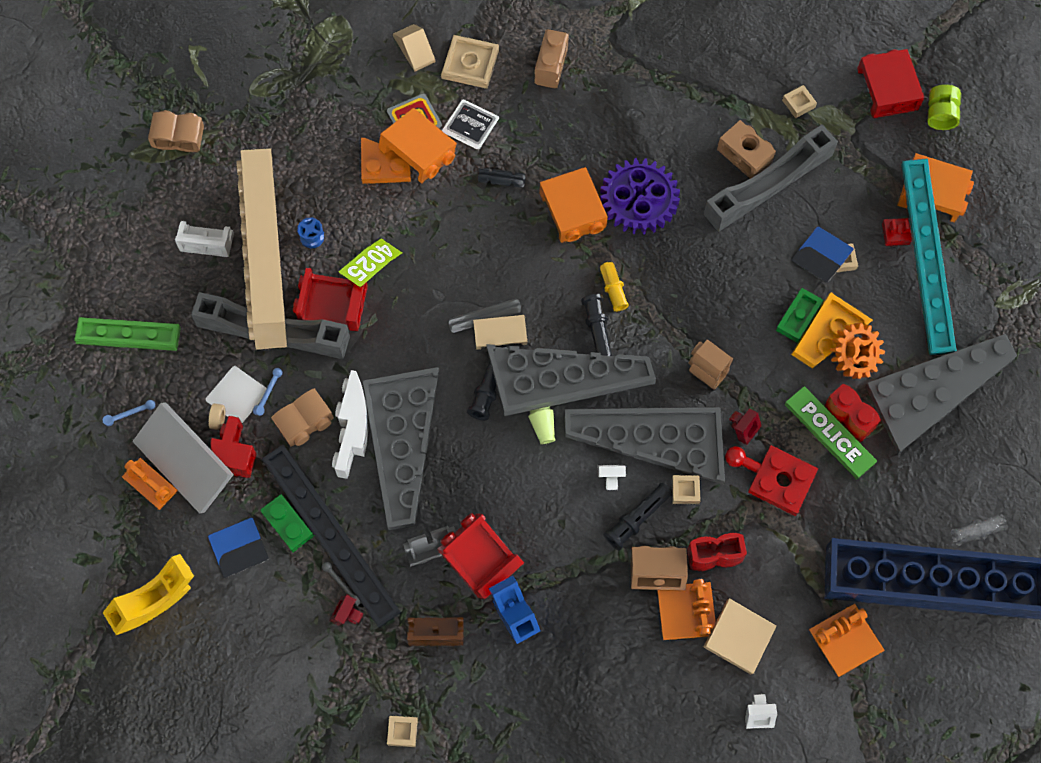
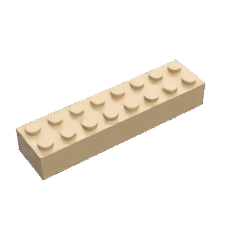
[237,149,287,349]

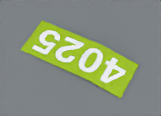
[339,239,402,287]

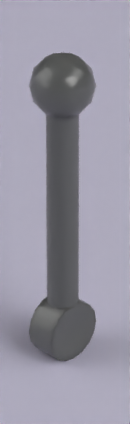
[322,562,361,606]

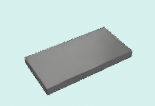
[132,403,234,514]

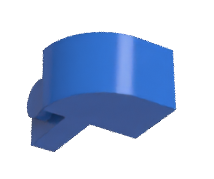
[489,575,541,644]

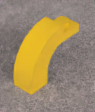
[103,554,194,635]

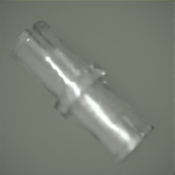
[951,514,1007,546]

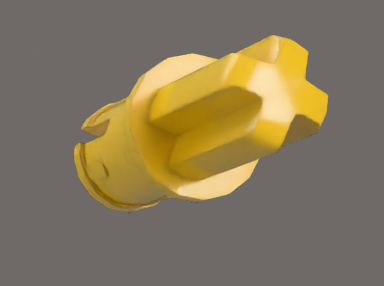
[600,262,629,312]

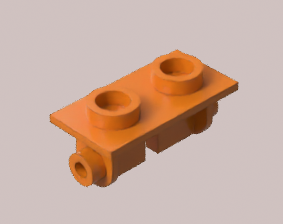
[122,458,178,510]

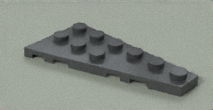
[865,334,1017,454]
[486,344,656,416]
[363,367,439,531]
[565,407,725,485]

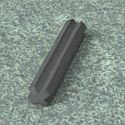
[448,298,521,333]

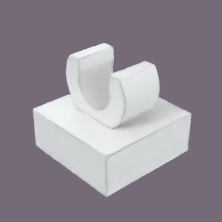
[597,465,626,490]
[745,694,777,729]

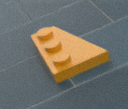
[791,292,873,368]

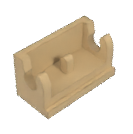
[473,315,527,350]

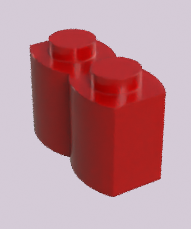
[824,384,881,442]
[687,533,747,571]

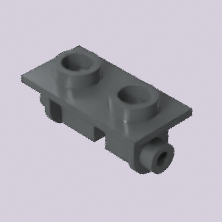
[403,525,456,567]

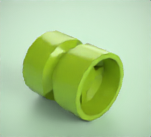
[927,85,961,130]

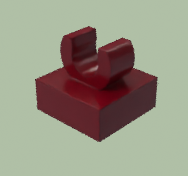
[729,408,762,445]
[329,595,364,626]

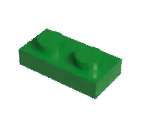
[776,288,824,343]
[260,494,314,553]

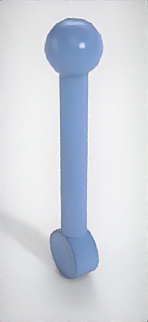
[253,368,283,416]
[103,400,155,426]

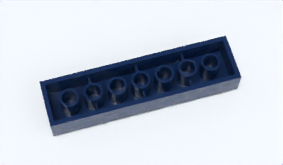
[824,538,1041,619]

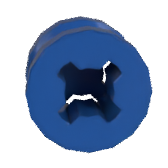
[297,217,324,249]

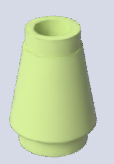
[528,406,555,444]

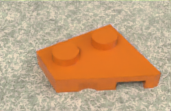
[361,138,411,184]

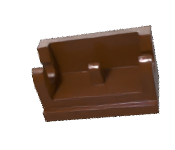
[407,617,464,646]

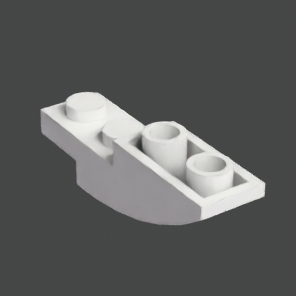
[332,370,368,479]

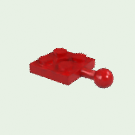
[725,445,818,516]

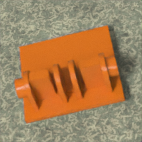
[657,579,716,640]
[809,604,885,677]

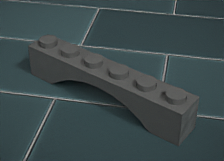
[703,124,838,232]
[191,292,350,359]

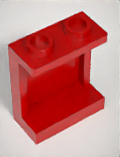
[857,49,924,119]
[293,268,368,331]
[437,513,524,599]

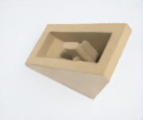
[393,24,435,72]

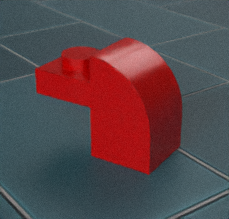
[211,416,257,478]

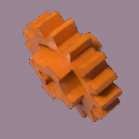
[830,323,885,379]

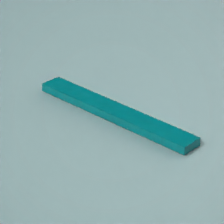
[901,159,957,355]

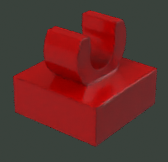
[882,218,912,246]

